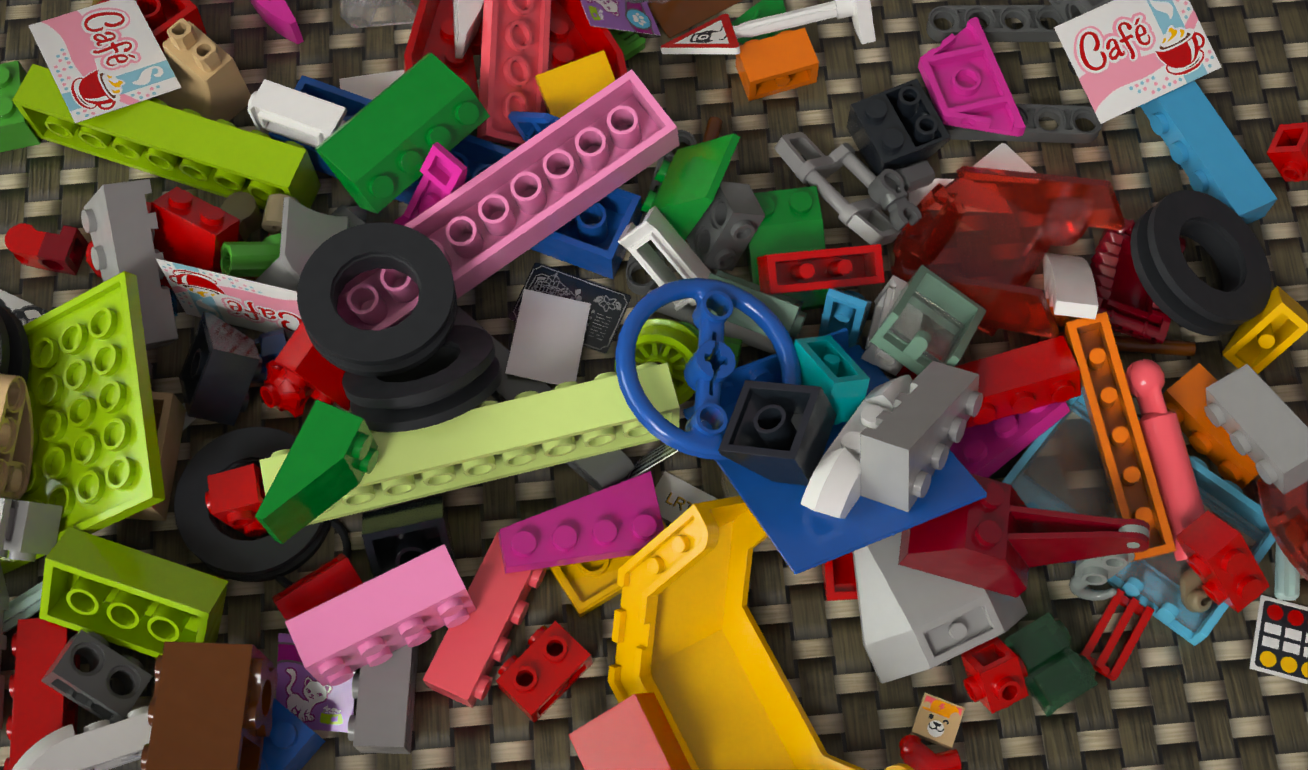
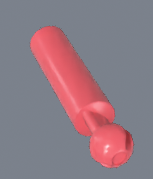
[1125,359,1205,562]

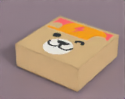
[910,693,965,750]

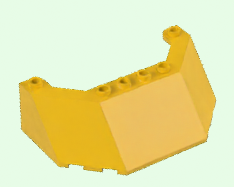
[608,495,914,770]

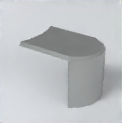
[255,197,349,291]

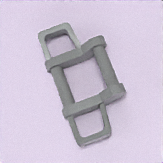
[774,132,901,246]

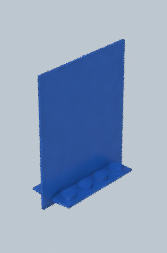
[683,328,987,574]

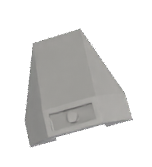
[852,532,1028,684]

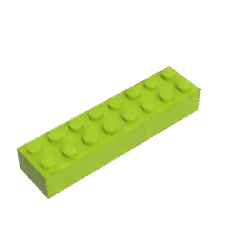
[12,64,321,210]

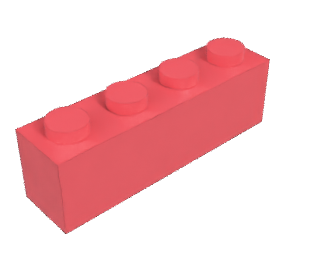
[423,532,547,708]

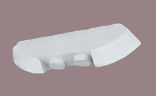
[801,375,913,519]
[12,706,152,770]

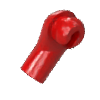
[899,734,962,770]

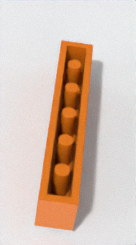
[1064,312,1177,562]

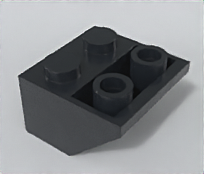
[847,79,951,176]

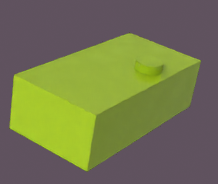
[39,527,229,658]

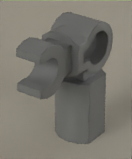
[868,160,935,231]

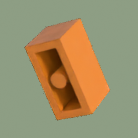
[736,27,819,101]

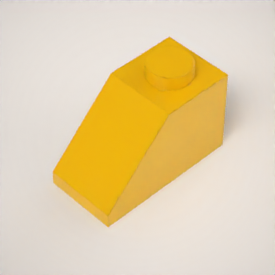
[1222,286,1308,374]

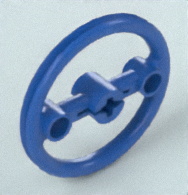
[615,278,802,460]

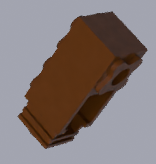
[141,641,278,770]

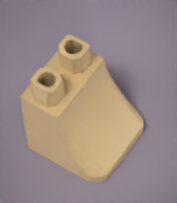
[156,18,251,121]

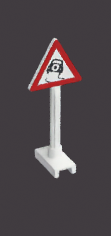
[660,0,876,54]

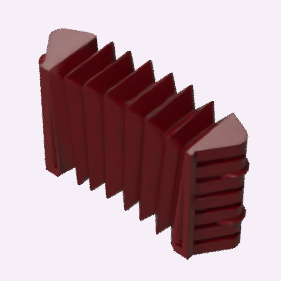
[1089,214,1186,344]

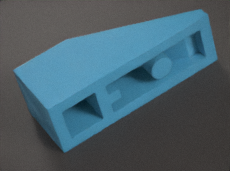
[818,288,872,348]

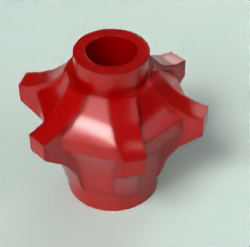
[260,360,314,418]

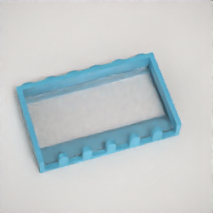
[1002,391,1287,646]

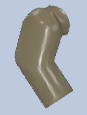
[1180,568,1212,613]

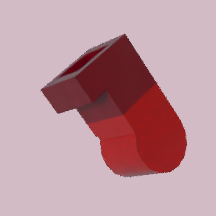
[5,223,88,276]

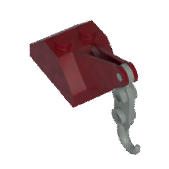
[898,473,1150,601]

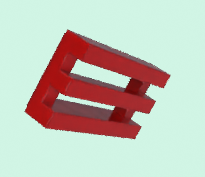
[1077,588,1155,681]

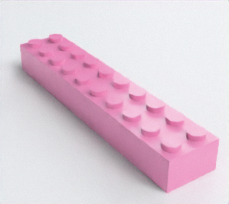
[337,69,680,331]

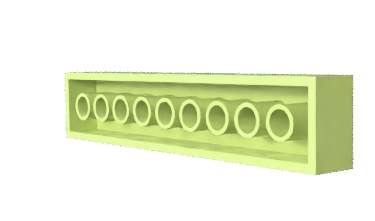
[259,362,680,526]

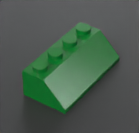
[315,53,490,214]

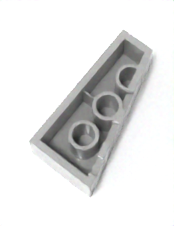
[81,179,178,350]
[860,361,983,512]

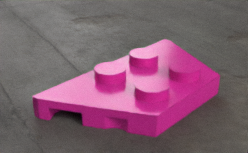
[918,17,1026,137]

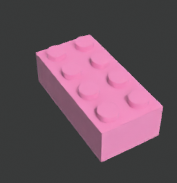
[285,544,476,686]

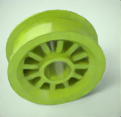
[614,318,698,405]

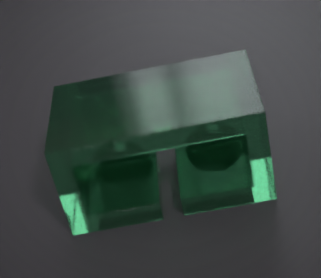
[1004,612,1098,717]

